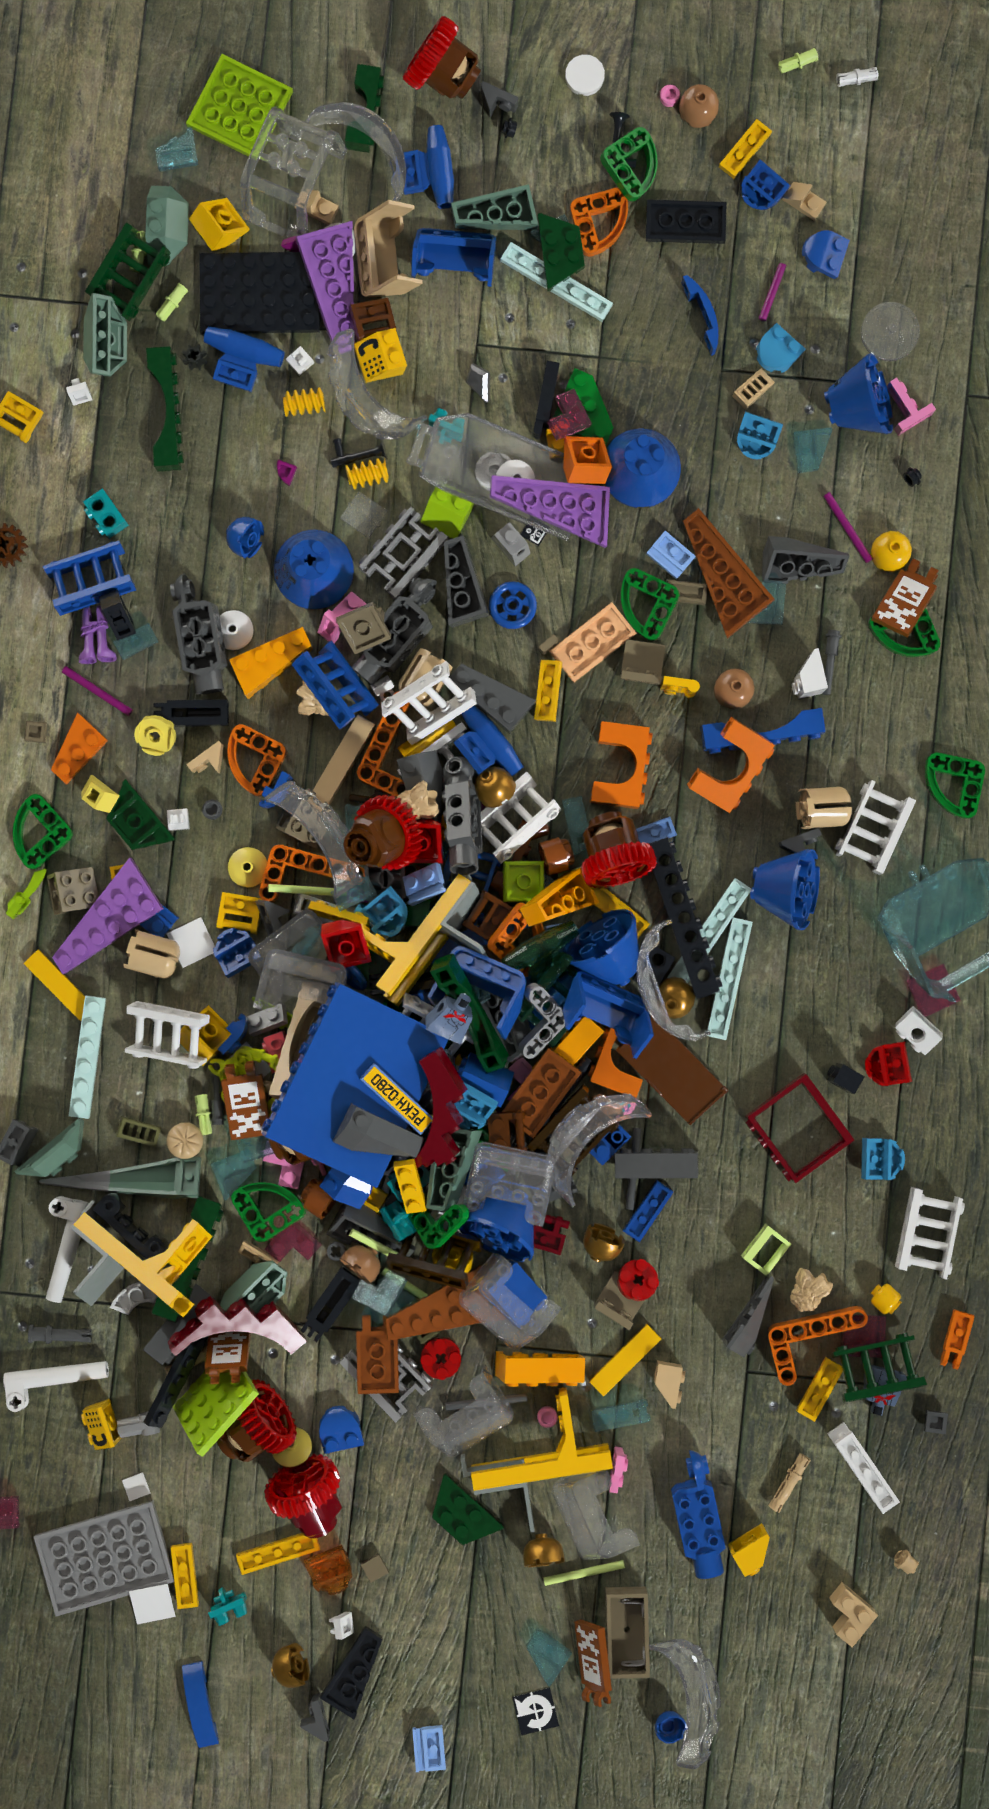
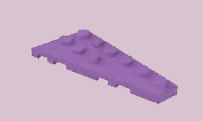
[296,221,355,355]
[490,475,610,548]
[52,858,164,974]

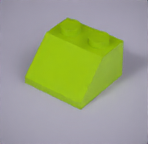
[420,482,474,539]

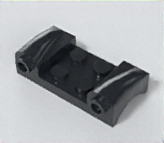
[93,1193,169,1259]

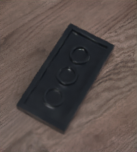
[646,200,727,244]

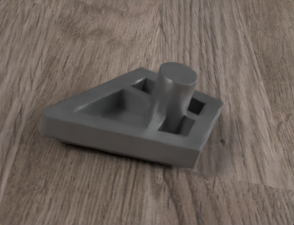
[466,363,490,403]

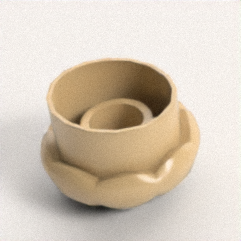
[167,1122,203,1159]

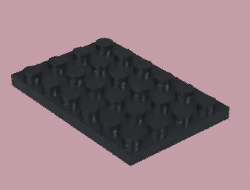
[199,252,320,334]

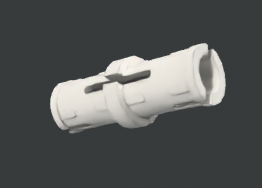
[836,67,878,87]

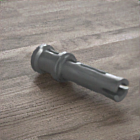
[28,1324,92,1344]

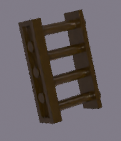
[527,1084,620,1180]
[386,1223,482,1290]

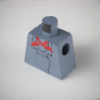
[425,993,472,1044]
[864,1365,907,1416]

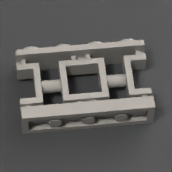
[359,507,448,600]
[339,1326,432,1423]

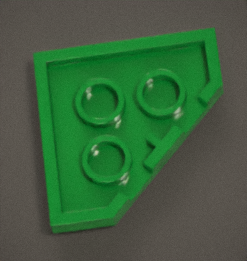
[551,368,614,446]

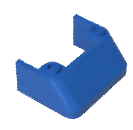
[411,228,496,287]
[427,946,526,1039]
[562,971,654,1059]

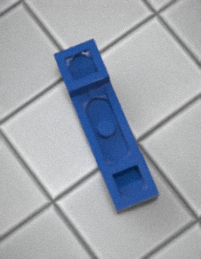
[681,275,718,356]
[182,1661,219,1748]

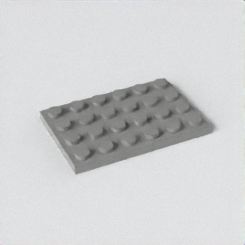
[34,1500,174,1616]

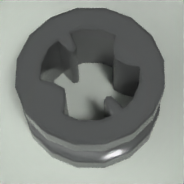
[327,1241,346,1261]

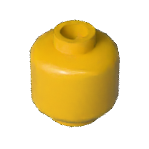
[871,1284,902,1314]

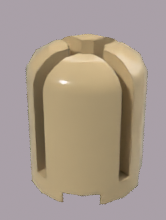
[398,648,453,707]
[796,787,852,829]
[124,930,180,979]

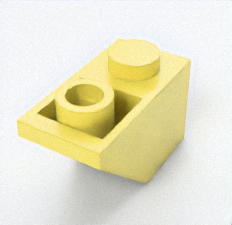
[81,775,119,813]

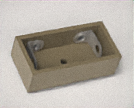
[605,1586,650,1679]

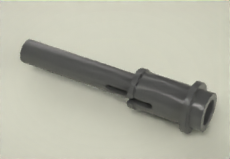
[822,630,842,695]
[210,1063,226,1125]

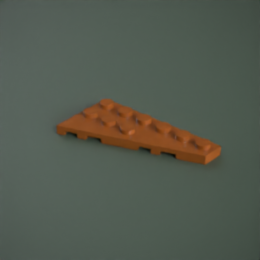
[683,508,775,639]
[384,1257,507,1341]

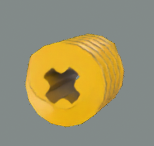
[283,387,326,417]
[345,458,389,490]

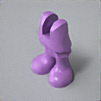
[79,605,117,664]

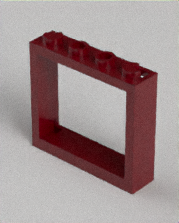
[745,1073,854,1183]

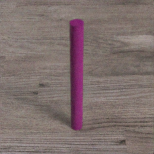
[823,492,873,563]
[62,666,133,716]

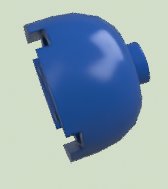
[226,516,264,558]

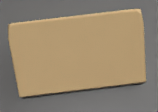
[238,1240,280,1264]

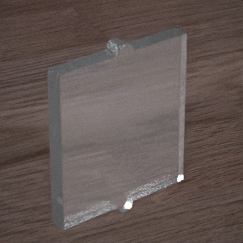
[340,491,388,538]

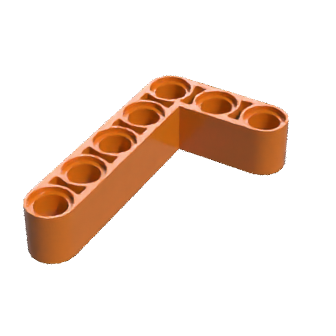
[357,691,410,798]
[259,845,365,902]
[768,1306,868,1386]

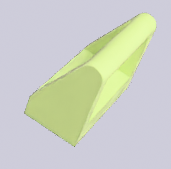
[741,1224,791,1276]

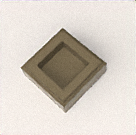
[538,634,558,655]
[24,721,48,743]
[361,1553,389,1583]

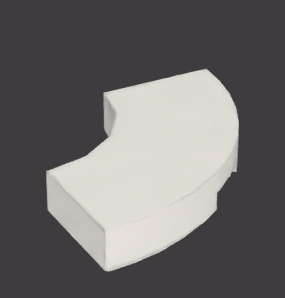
[110,1282,158,1315]

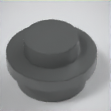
[202,799,223,820]

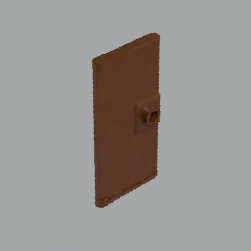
[616,1014,728,1125]

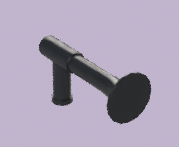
[609,112,636,168]
[331,438,388,468]

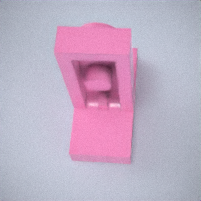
[887,378,936,436]
[317,591,366,643]

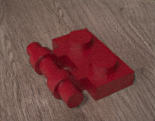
[533,1210,570,1255]

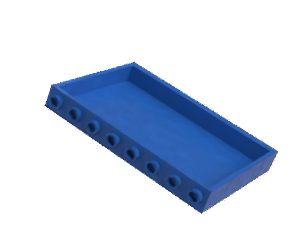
[261,982,449,1188]

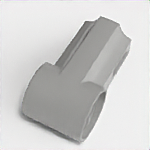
[117,1411,160,1438]

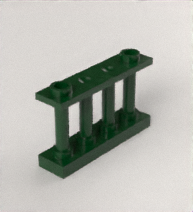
[85,222,171,322]
[831,1333,927,1403]

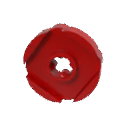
[617,1259,659,1301]
[420,1337,461,1380]

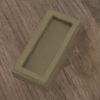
[666,580,708,605]

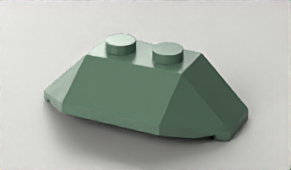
[145,186,189,265]
[83,293,127,377]
[14,1118,84,1177]
[220,1260,287,1314]

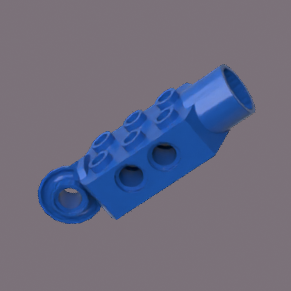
[671,1450,726,1579]

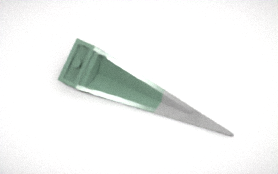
[39,1157,201,1199]

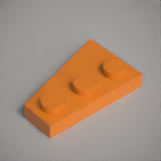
[51,713,108,784]

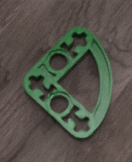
[600,127,658,201]
[621,568,680,641]
[868,608,941,657]
[925,753,985,819]
[13,794,73,869]
[231,1182,306,1242]

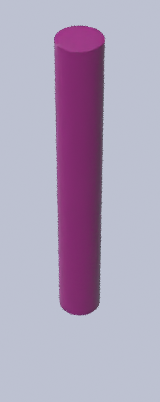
[758,263,786,322]

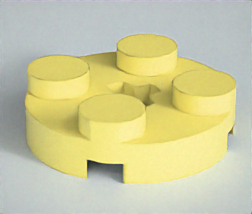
[134,715,176,756]

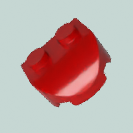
[865,1041,912,1086]

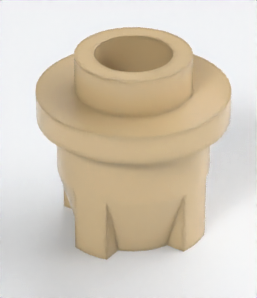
[894,1549,919,1574]

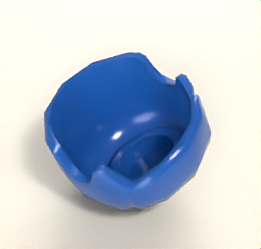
[654,1711,687,1744]

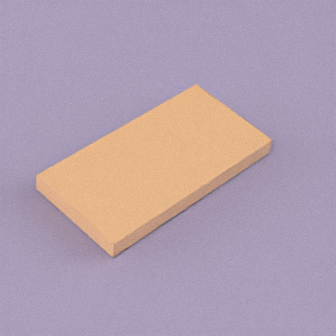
[549,602,637,683]

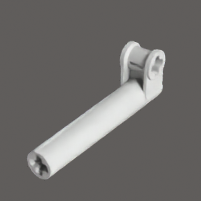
[46,1196,89,1303]
[3,1361,109,1412]

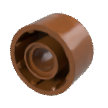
[538,837,574,876]
[300,1179,336,1219]

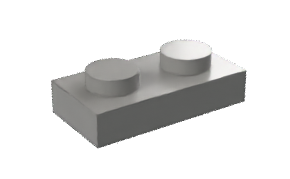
[247,1003,288,1037]

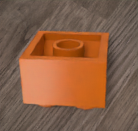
[563,436,612,484]

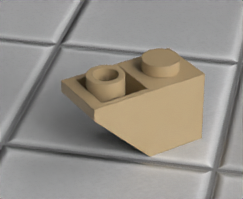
[654,1360,685,1409]

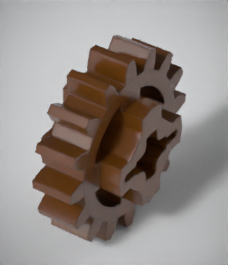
[0,523,28,568]

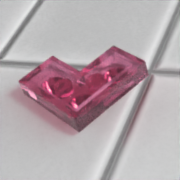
[547,389,592,440]
[265,1219,322,1263]

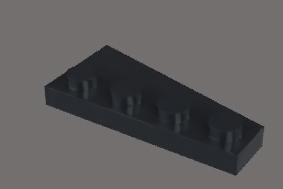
[320,1626,383,1720]

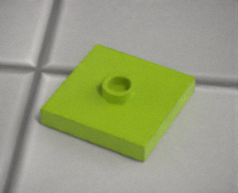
[503,861,544,902]

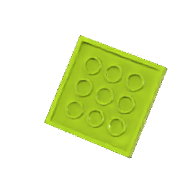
[186,54,293,161]
[173,1370,259,1457]

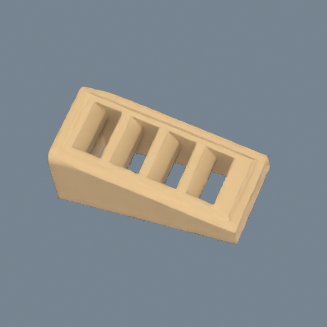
[732,368,775,410]

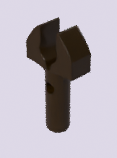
[349,790,385,804]

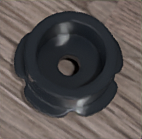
[501,118,517,138]
[903,467,922,487]

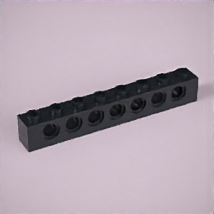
[649,837,723,1000]

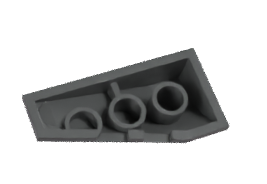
[333,1103,425,1158]

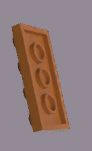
[501,1048,582,1139]

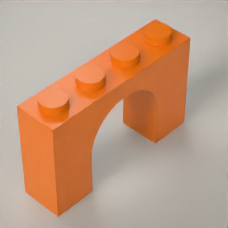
[687,717,775,813]
[590,721,653,809]
[587,1021,664,1099]

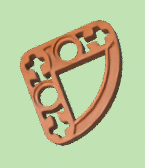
[570,188,628,257]
[227,724,287,797]
[487,902,545,977]

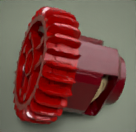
[264,1454,342,1538]

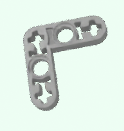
[518,983,565,1059]

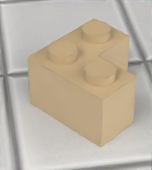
[829,1582,878,1648]

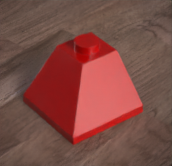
[411,818,443,864]
[321,920,372,971]

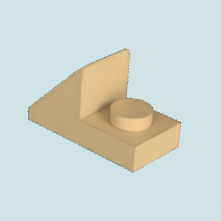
[782,182,827,221]
[295,190,339,225]
[186,741,224,774]

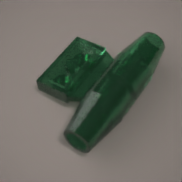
[501,921,579,987]

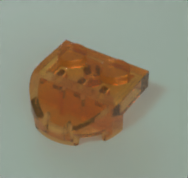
[304,1545,352,1595]

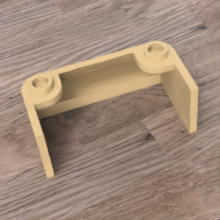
[354,200,423,298]

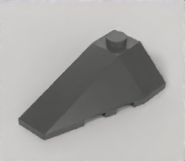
[762,536,849,585]
[397,750,442,823]
[326,1203,416,1257]
[722,1274,774,1357]

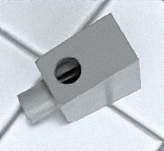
[491,522,531,567]

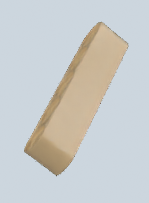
[309,714,376,809]

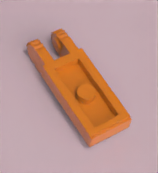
[940,1309,974,1370]

